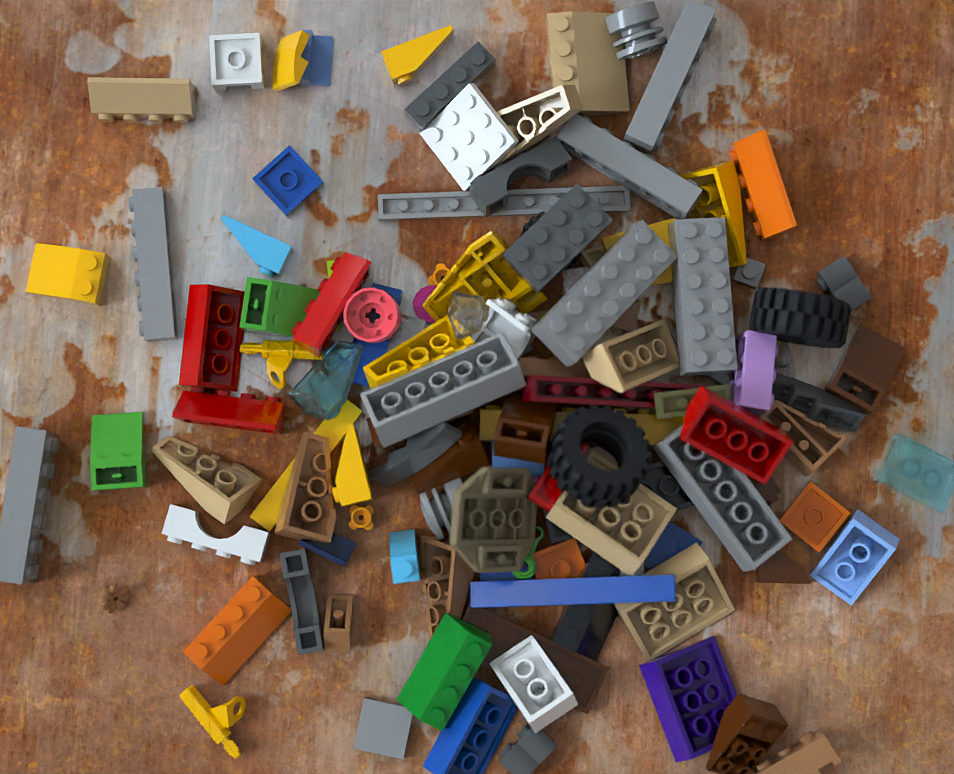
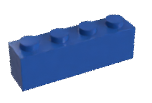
[344,283,403,388]

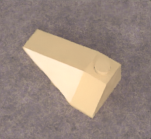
[151,436,262,524]

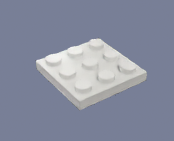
[420,83,519,191]

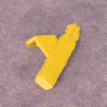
[239,340,325,389]
[180,685,246,759]

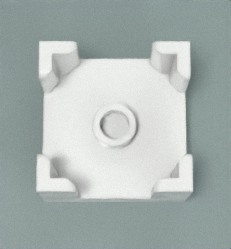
[209,33,265,92]

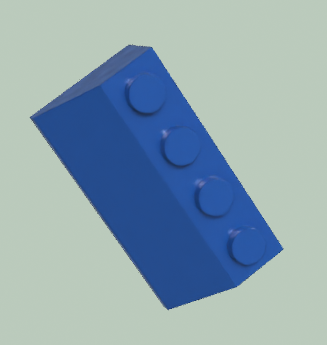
[422,677,518,774]

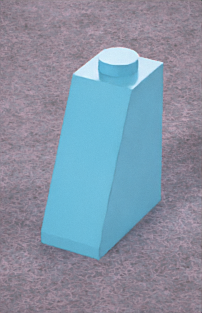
[389,529,421,584]

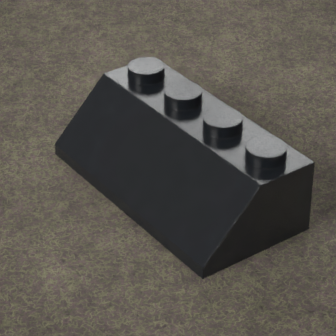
[550,549,620,661]

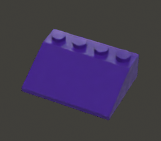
[639,636,737,762]

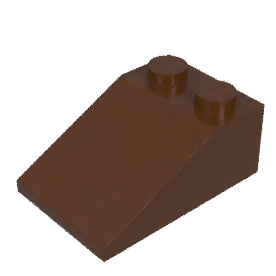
[411,415,490,494]

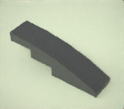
[772,373,866,432]
[369,422,462,488]

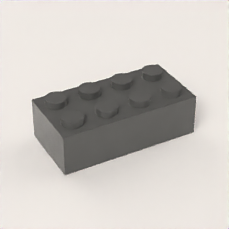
[503,183,613,294]

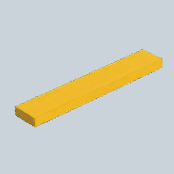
[249,396,363,532]

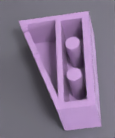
[730,330,778,415]

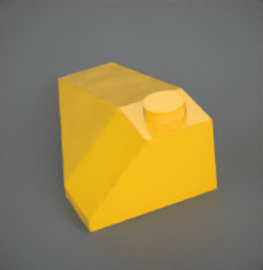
[679,160,747,267]

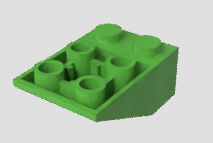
[240,277,320,337]
[90,412,148,491]

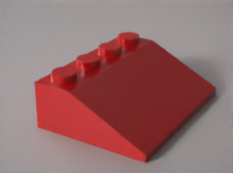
[172,387,287,435]

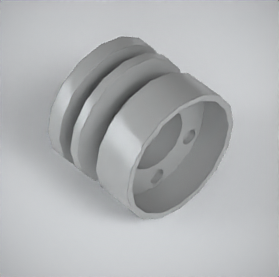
[605,1,667,60]
[419,478,462,541]

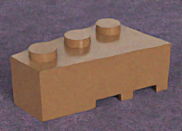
[759,400,848,477]
[753,730,842,774]

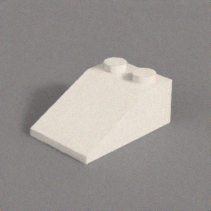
[489,635,578,733]

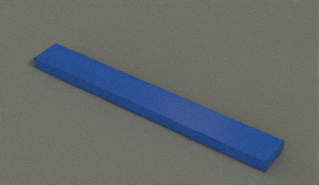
[470,575,676,608]

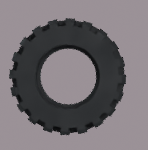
[749,287,852,348]
[547,405,652,508]

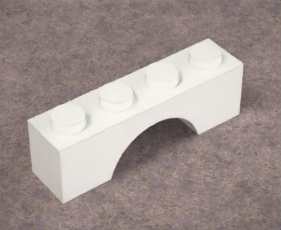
[162,504,271,566]

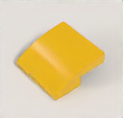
[272,30,310,91]

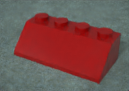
[291,252,371,358]
[179,284,245,392]
[680,385,793,484]

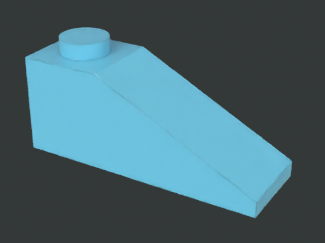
[221,215,293,278]

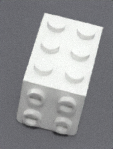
[472,298,537,361]

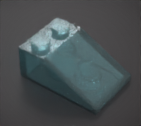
[288,340,364,420]
[873,434,954,513]

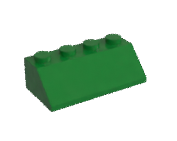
[397,612,492,731]

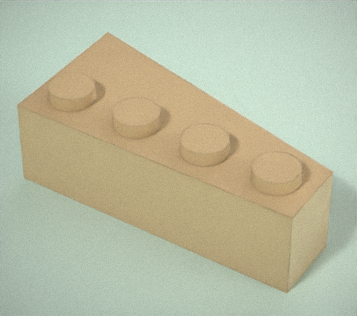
[492,85,583,168]

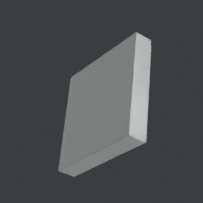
[353,698,413,759]

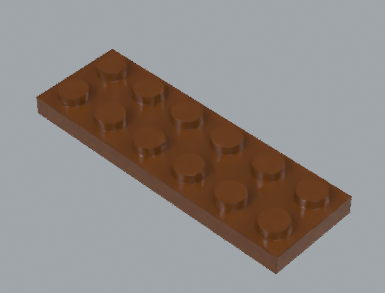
[462,603,609,714]

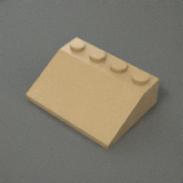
[546,11,630,116]
[546,450,677,576]
[614,542,735,661]

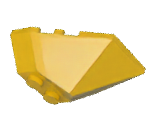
[422,231,548,334]

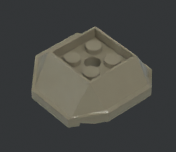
[450,467,537,573]

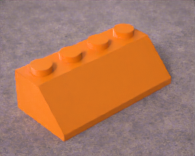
[728,129,797,242]
[183,576,292,686]

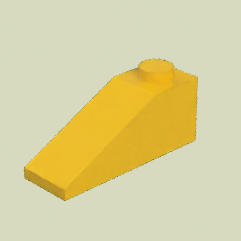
[381,25,454,85]

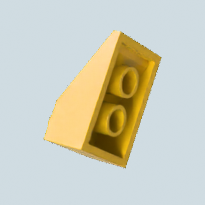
[26,243,110,306]
[332,424,374,507]

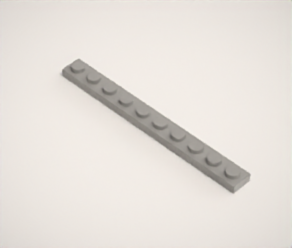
[378,186,630,221]

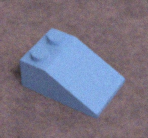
[810,509,900,606]

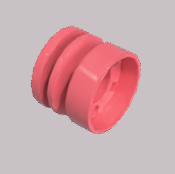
[344,288,402,343]

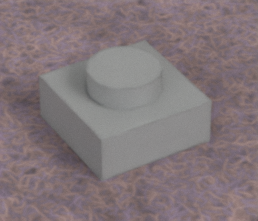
[732,257,765,289]

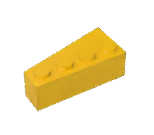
[363,315,475,389]

